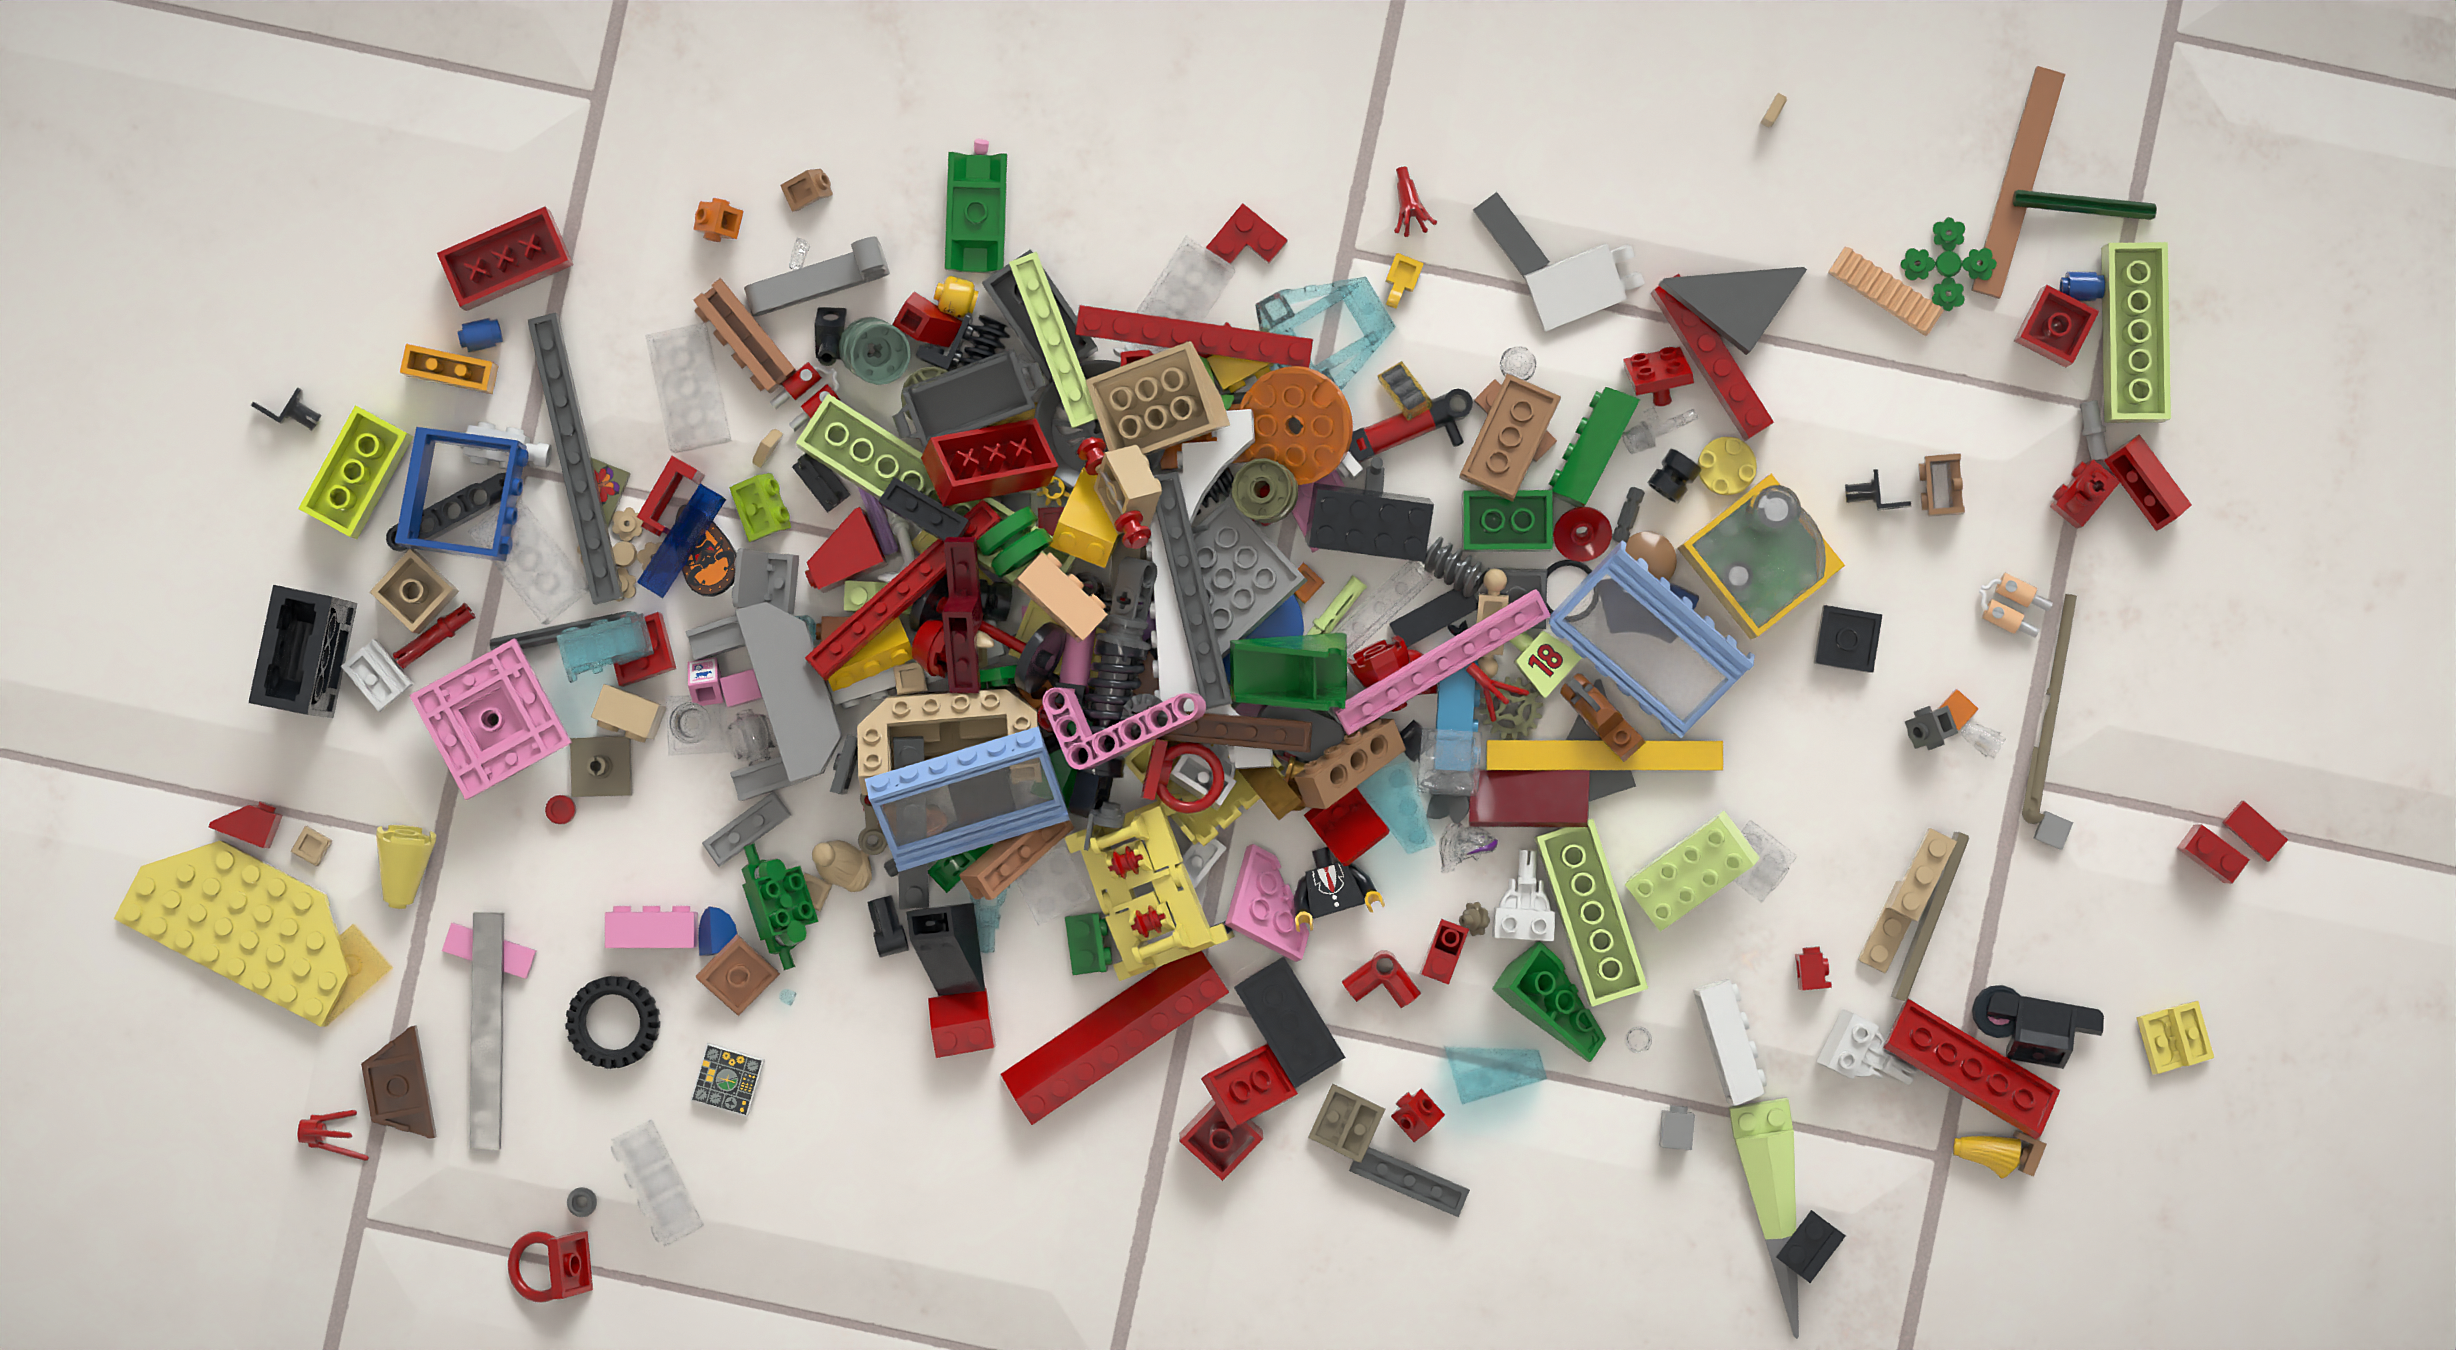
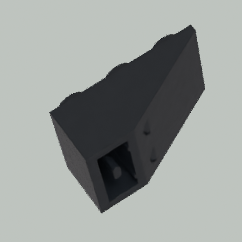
[906,902,986,996]

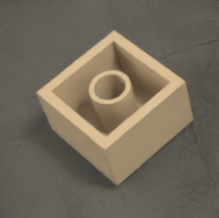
[370,549,459,634]
[591,684,667,743]

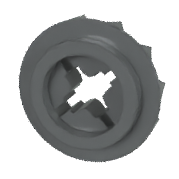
[1121,694,1168,740]

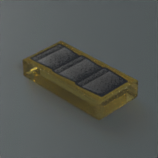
[1377,361,1433,421]

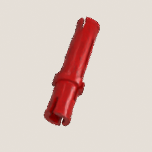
[393,603,476,669]

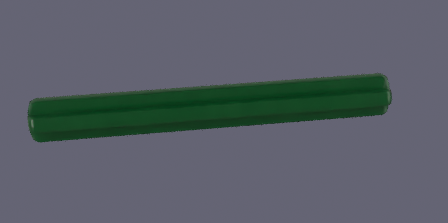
[2013,190,2157,220]

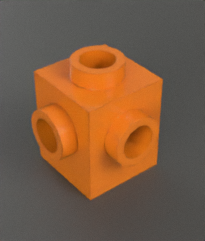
[693,198,744,242]

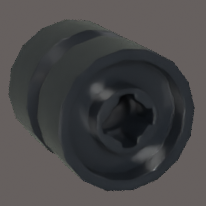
[1647,448,1702,504]
[980,579,1012,621]

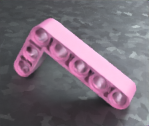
[1042,688,1206,770]

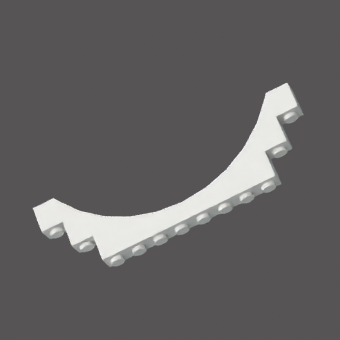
[1146,409,1273,769]

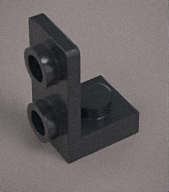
[915,314,975,372]

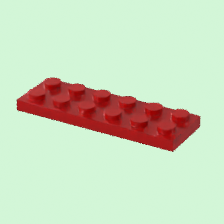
[1883,999,2060,1140]

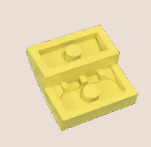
[2136,1001,2214,1074]

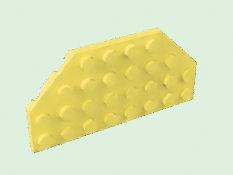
[114,841,351,1027]

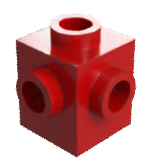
[1391,1088,1445,1142]

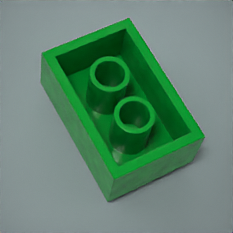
[1462,490,1553,552]

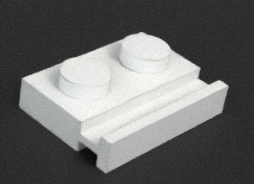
[341,639,413,712]

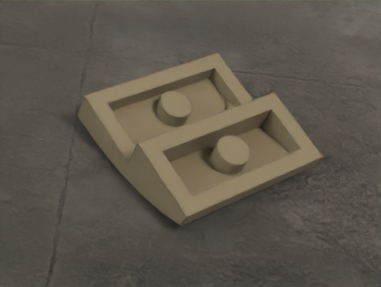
[1308,1084,1386,1163]

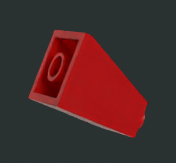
[805,507,888,593]

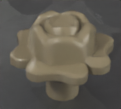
[1459,902,1490,936]

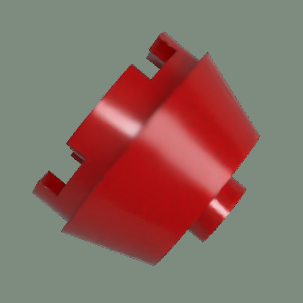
[911,620,948,678]

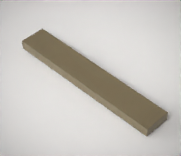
[1891,832,1969,1001]

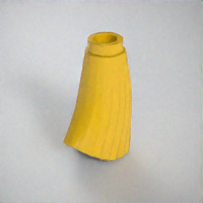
[1953,1136,2021,1179]

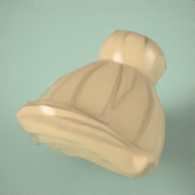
[812,840,872,892]

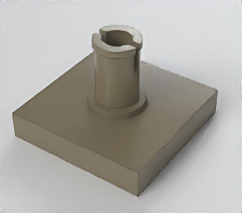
[570,737,632,797]

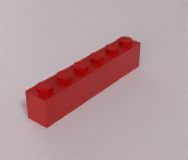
[1650,274,1774,441]

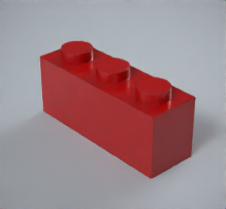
[2104,434,2192,532]

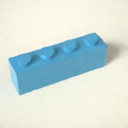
[1433,660,1480,772]

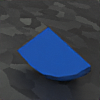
[698,906,738,956]

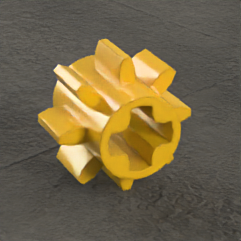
[1037,477,1071,507]

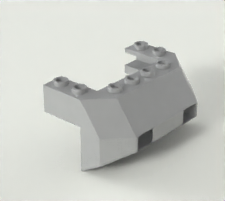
[685,602,843,801]

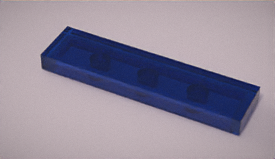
[637,483,727,599]

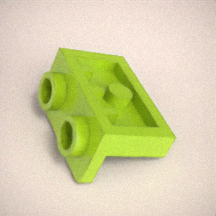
[729,473,791,542]

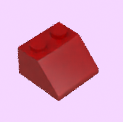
[928,988,996,1058]

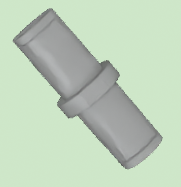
[2080,400,2108,461]

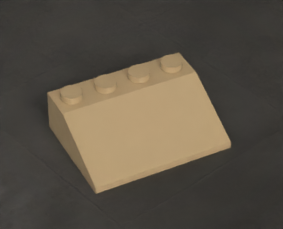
[1086,341,1230,456]

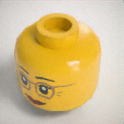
[933,276,979,318]

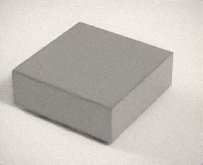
[2033,811,2074,850]

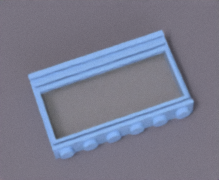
[1549,540,1755,738]
[865,726,1070,872]

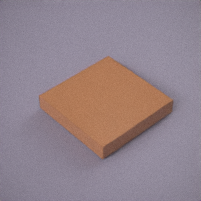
[696,934,780,1016]

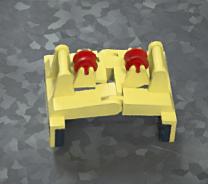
[1064,793,1235,981]

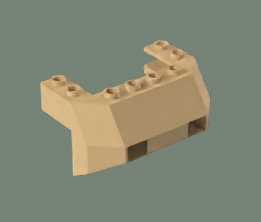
[857,686,1042,795]

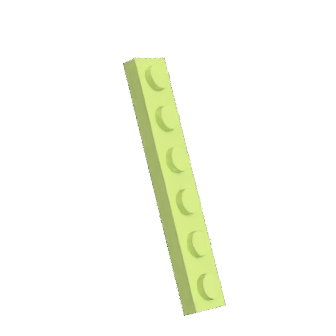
[1009,252,1098,429]

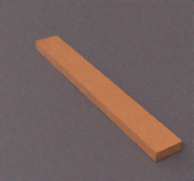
[1971,66,2066,299]

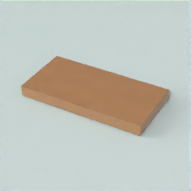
[1459,373,1561,501]

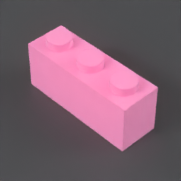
[605,906,698,948]

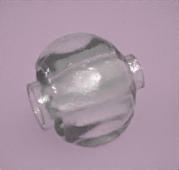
[725,709,778,766]

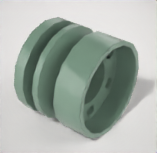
[839,317,911,385]

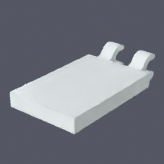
[1524,244,1645,331]

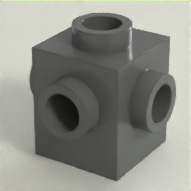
[1905,705,1958,750]

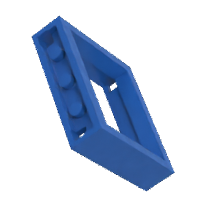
[395,427,529,562]

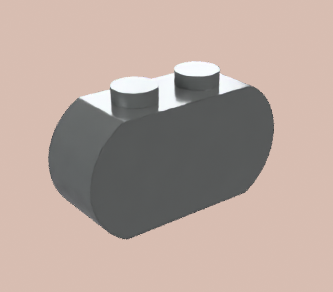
[1257,705,1344,764]

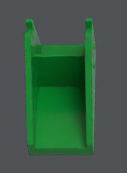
[1230,632,1347,711]

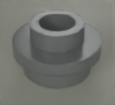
[567,1187,597,1217]

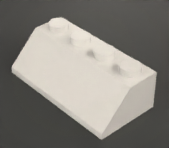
[1693,979,1767,1106]

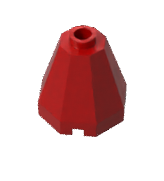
[1347,636,1409,712]

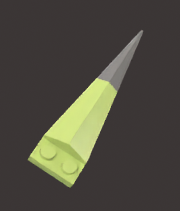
[1729,1098,1799,1339]

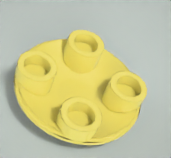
[1698,437,1757,495]

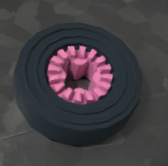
[1972,985,2021,1038]

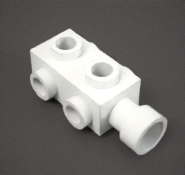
[460,422,552,470]

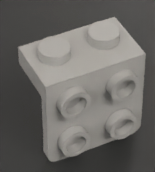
[732,548,799,614]

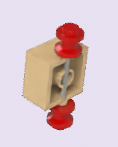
[1077,437,1162,549]

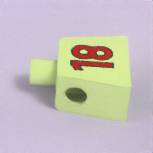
[1510,631,1582,699]

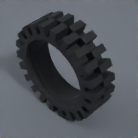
[565,976,661,1069]

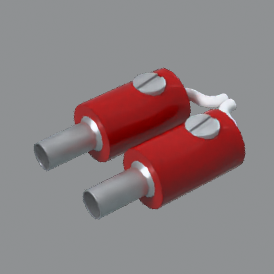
[770,362,841,432]

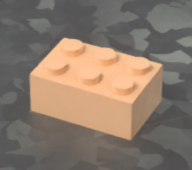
[1013,553,1108,642]

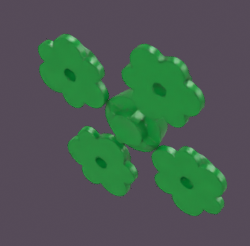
[1901,217,1997,311]

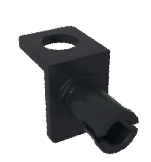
[814,307,847,366]
[251,387,322,431]
[1845,469,1912,511]

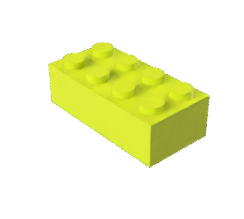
[298,405,414,539]

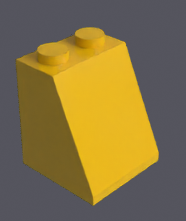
[1050,467,1122,568]

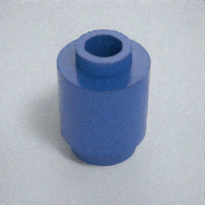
[2060,272,2105,301]
[457,318,503,353]

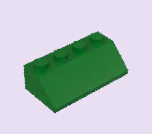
[1548,387,1640,507]

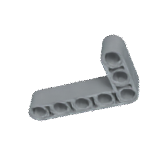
[744,236,890,316]

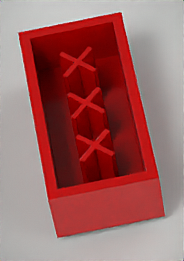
[437,206,574,311]
[921,418,1058,506]

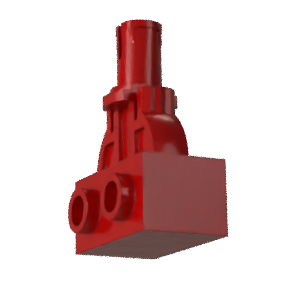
[2050,459,2120,529]

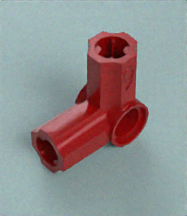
[1341,950,1421,1008]

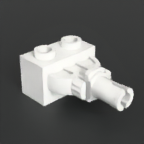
[1169,743,1237,810]
[1492,850,1556,941]
[1816,1009,1917,1085]

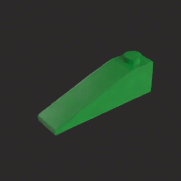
[1492,941,1606,1062]

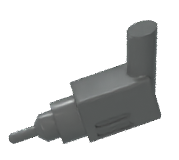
[1365,456,1385,492]

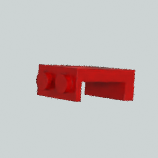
[637,456,705,537]

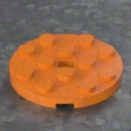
[1239,366,1353,485]

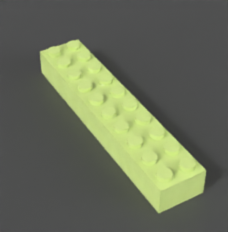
[796,394,1077,594]

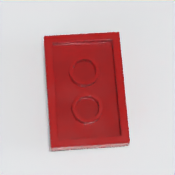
[1201,1043,1298,1130]

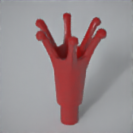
[1394,166,1437,237]

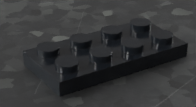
[1234,956,1346,1088]

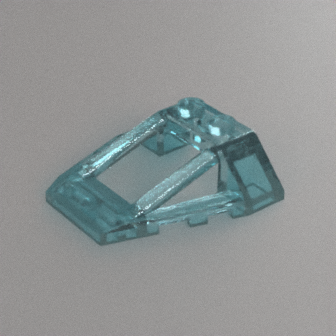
[1255,276,1396,391]

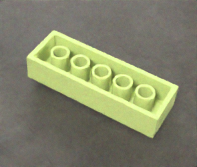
[2101,242,2171,423]
[1534,819,1648,1007]

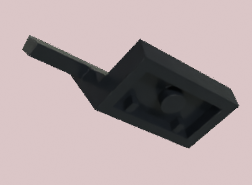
[1986,992,2104,1069]

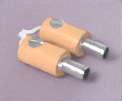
[1979,572,2053,638]

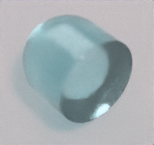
[779,989,796,1006]

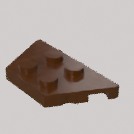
[361,1025,437,1139]

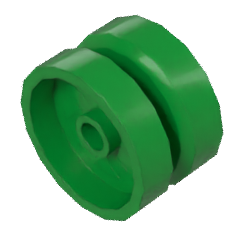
[976,506,1053,578]

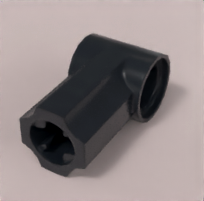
[867,895,909,958]

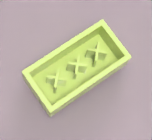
[1625,811,1760,932]

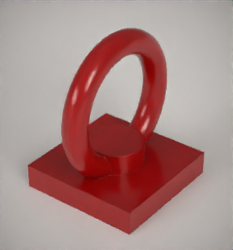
[1140,739,1225,814]
[508,1231,593,1303]

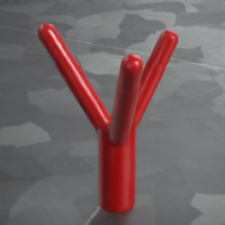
[1466,662,1529,722]

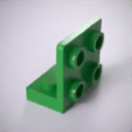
[1065,912,1113,975]

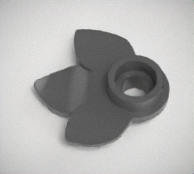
[1420,771,1473,824]

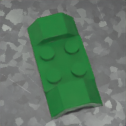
[945,152,1007,273]

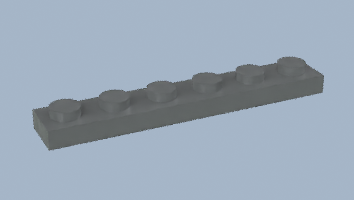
[893,736,929,909]

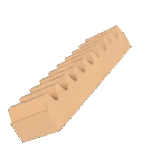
[1828,246,1944,336]

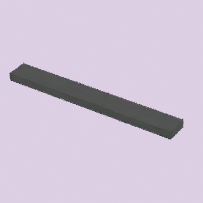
[1154,471,1233,710]

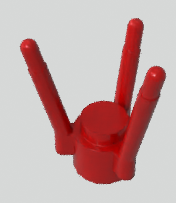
[297,1110,369,1161]

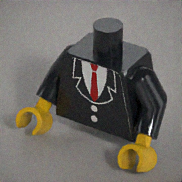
[1293,847,1385,932]

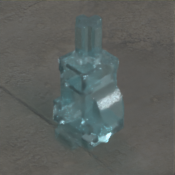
[969,884,1011,953]

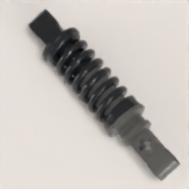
[1068,556,1157,819]

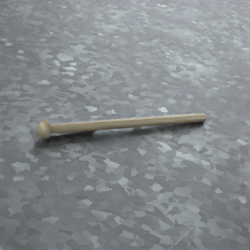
[2022,594,2077,824]

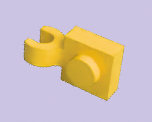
[1385,253,1424,309]

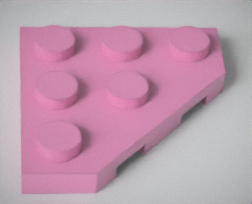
[1225,844,1309,962]

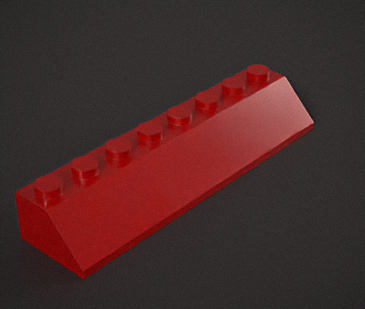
[1000,950,1229,1125]

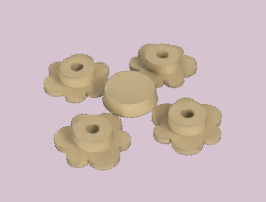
[577,507,671,602]

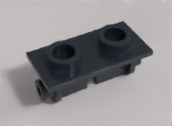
[792,453,851,513]

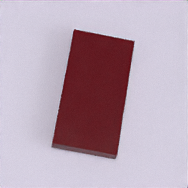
[1469,770,1590,827]

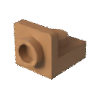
[780,169,833,212]
[2013,1131,2047,1177]

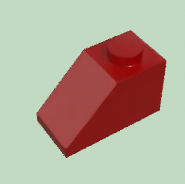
[208,801,283,848]

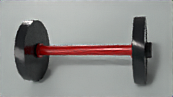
[909,573,1066,694]

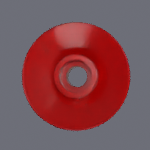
[1553,507,1612,562]

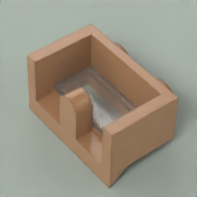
[1919,453,1965,517]

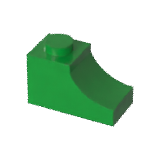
[928,843,994,893]

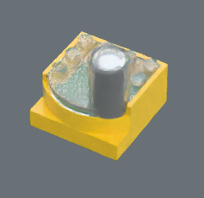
[1677,473,1845,640]

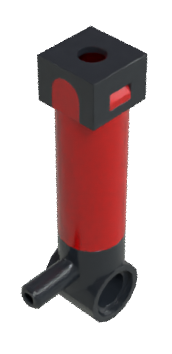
[1348,388,1473,463]

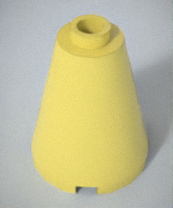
[376,825,437,909]

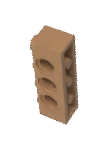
[1294,717,1406,809]

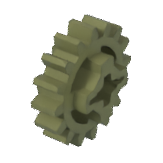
[1479,676,1543,740]

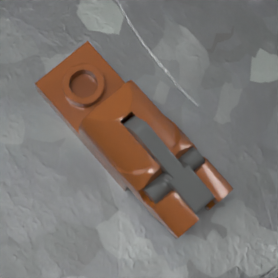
[1560,673,1646,762]

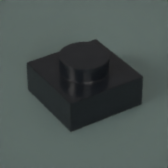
[1400,720,1436,763]

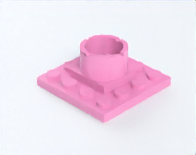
[409,638,572,800]

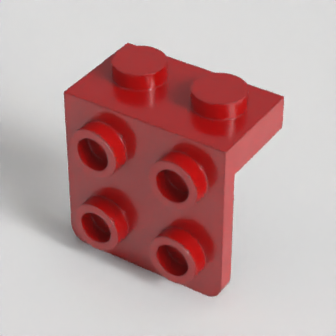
[1303,787,1390,866]

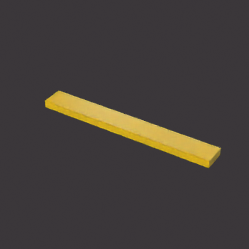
[1486,740,1723,771]

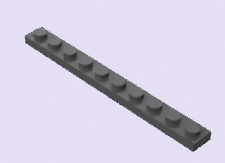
[527,313,624,605]

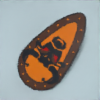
[675,505,737,597]

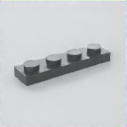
[1349,1147,1470,1217]

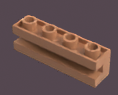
[693,278,797,394]
[959,820,1075,900]

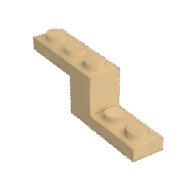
[1858,828,1957,973]

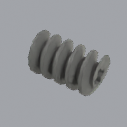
[1422,537,1488,598]

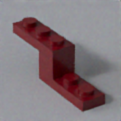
[942,537,983,693]

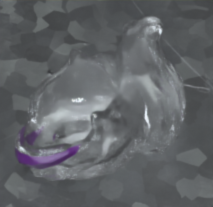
[1438,822,1498,874]

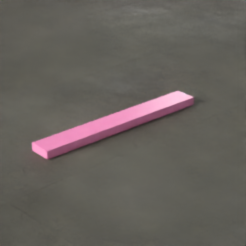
[1333,589,1551,736]

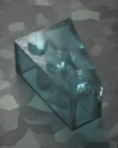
[556,612,654,683]
[1357,761,1437,854]
[1443,1046,1547,1104]

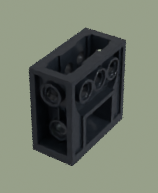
[248,585,358,718]

